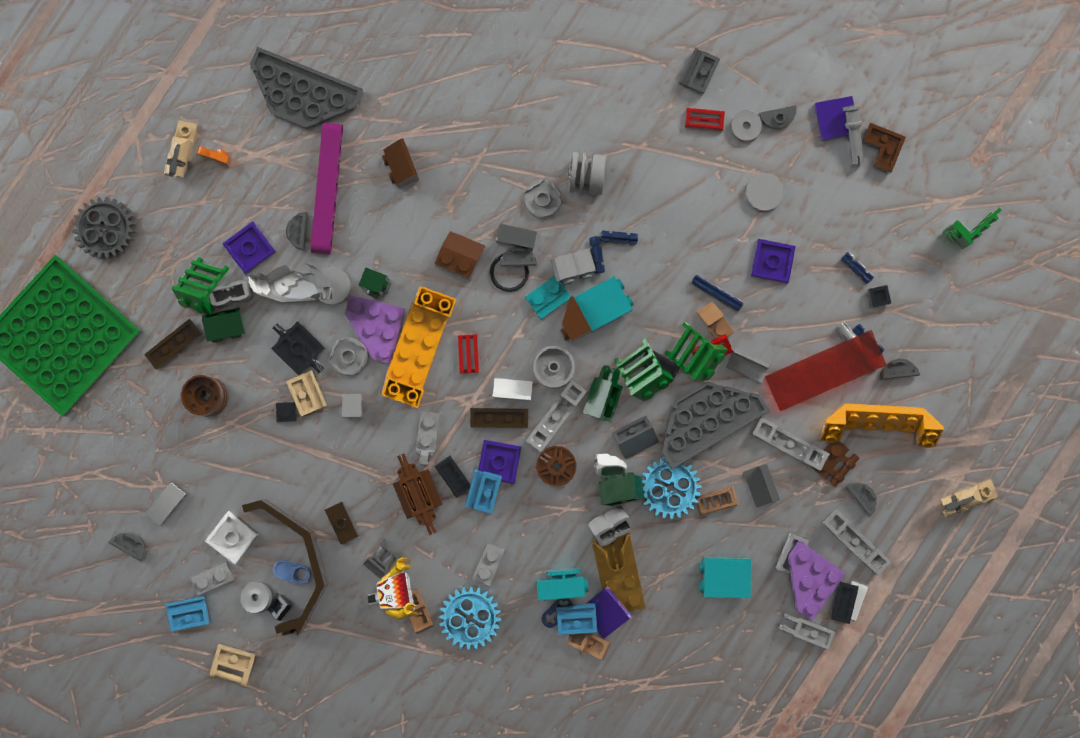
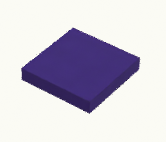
[814,96,854,141]
[222,221,276,275]
[750,239,796,284]
[478,440,521,484]
[586,586,632,639]

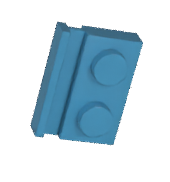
[465,469,502,514]
[166,596,210,632]
[556,603,597,635]

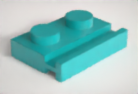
[525,276,572,320]

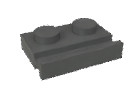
[679,47,720,94]

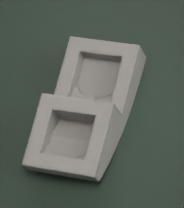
[146,482,186,526]

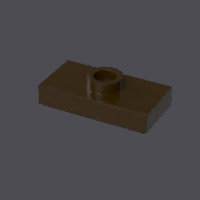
[325,502,358,544]

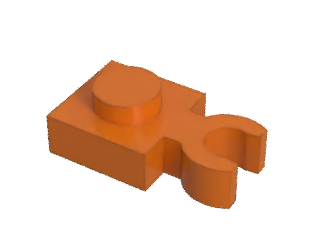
[197,146,232,166]

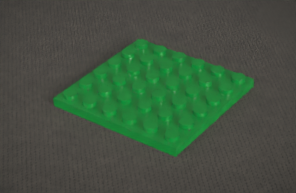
[0,255,141,417]

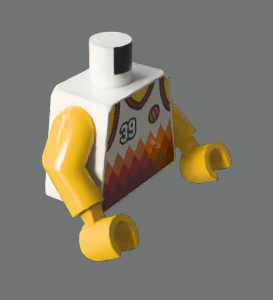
[368,558,417,620]

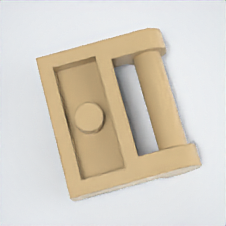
[209,644,256,688]

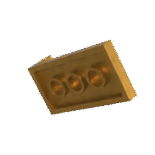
[591,533,646,612]

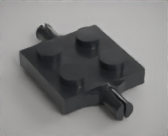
[271,321,326,375]

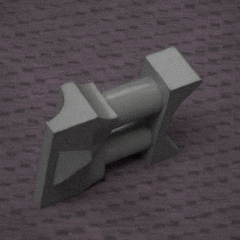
[363,538,403,579]

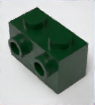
[358,267,391,298]
[202,307,245,343]
[599,472,644,506]

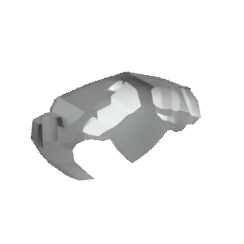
[248,264,334,302]

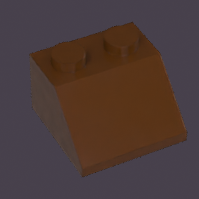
[382,138,419,188]
[434,231,485,281]
[560,296,591,343]

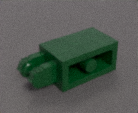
[583,365,623,423]

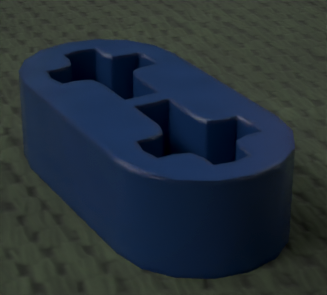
[542,598,572,628]

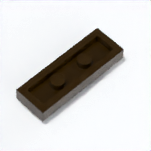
[144,319,202,370]
[470,408,528,428]

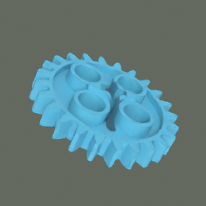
[642,458,702,520]
[439,586,501,650]

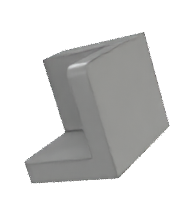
[342,394,363,418]

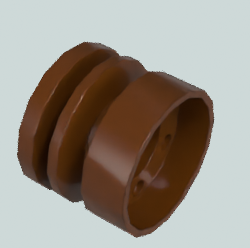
[181,375,229,417]
[536,446,577,486]

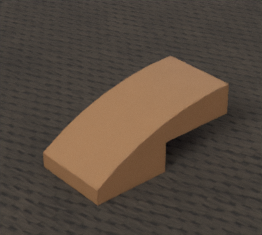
[409,589,434,634]
[566,633,611,660]

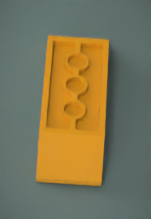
[381,286,456,408]
[820,403,944,448]

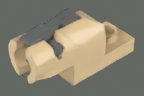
[164,120,198,179]
[939,479,998,517]

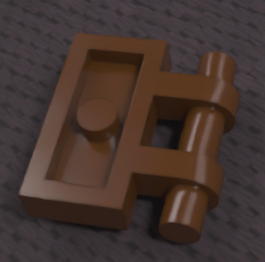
[809,441,860,487]

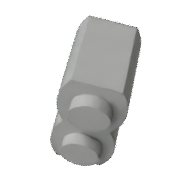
[550,249,596,284]
[209,281,252,308]
[588,505,634,546]

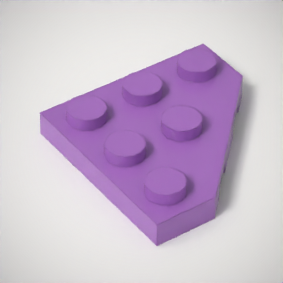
[345,295,405,364]
[788,541,845,621]

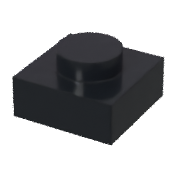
[868,285,892,308]
[276,402,297,422]
[267,593,292,621]

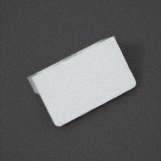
[492,378,533,401]

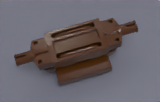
[393,453,443,535]

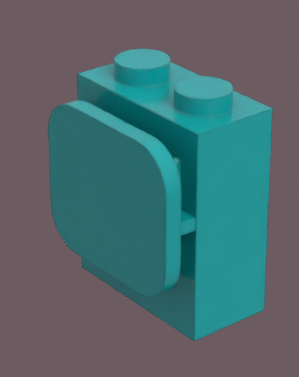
[574,276,634,333]
[699,557,751,598]
[537,568,589,601]

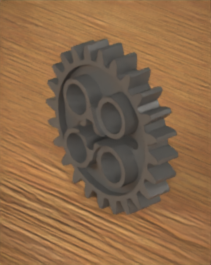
[72,197,136,259]

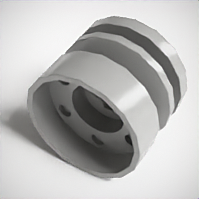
[568,152,606,195]

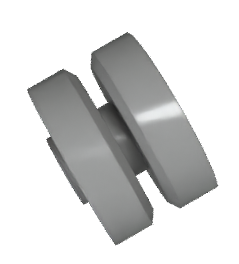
[533,346,575,389]

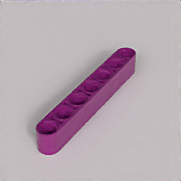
[311,123,343,255]

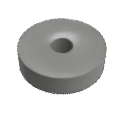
[731,110,762,142]
[240,582,272,613]

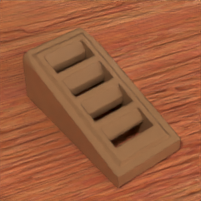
[695,485,739,515]

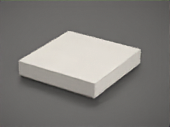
[205,511,259,565]

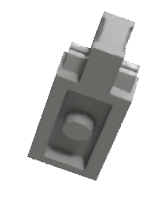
[416,411,440,465]

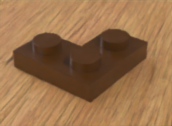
[862,123,906,173]

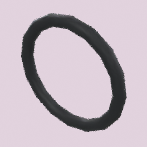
[490,254,529,292]

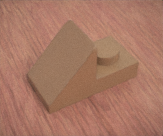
[696,302,734,339]

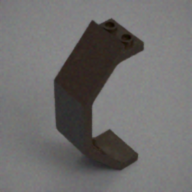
[242,499,329,636]

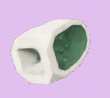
[594,454,627,478]

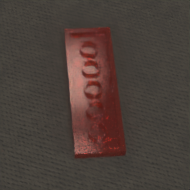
[765,330,887,411]

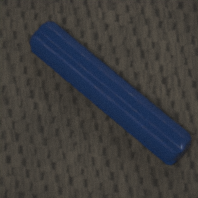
[691,275,743,311]

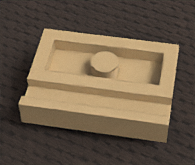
[286,370,327,417]

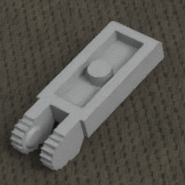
[779,613,836,650]

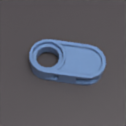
[273,560,312,584]

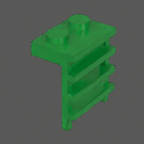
[945,207,1002,249]
[171,257,229,315]
[665,322,728,381]
[615,338,674,401]

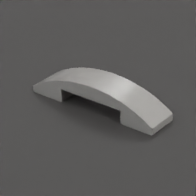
[526,380,587,452]
[752,417,829,471]
[823,509,891,576]

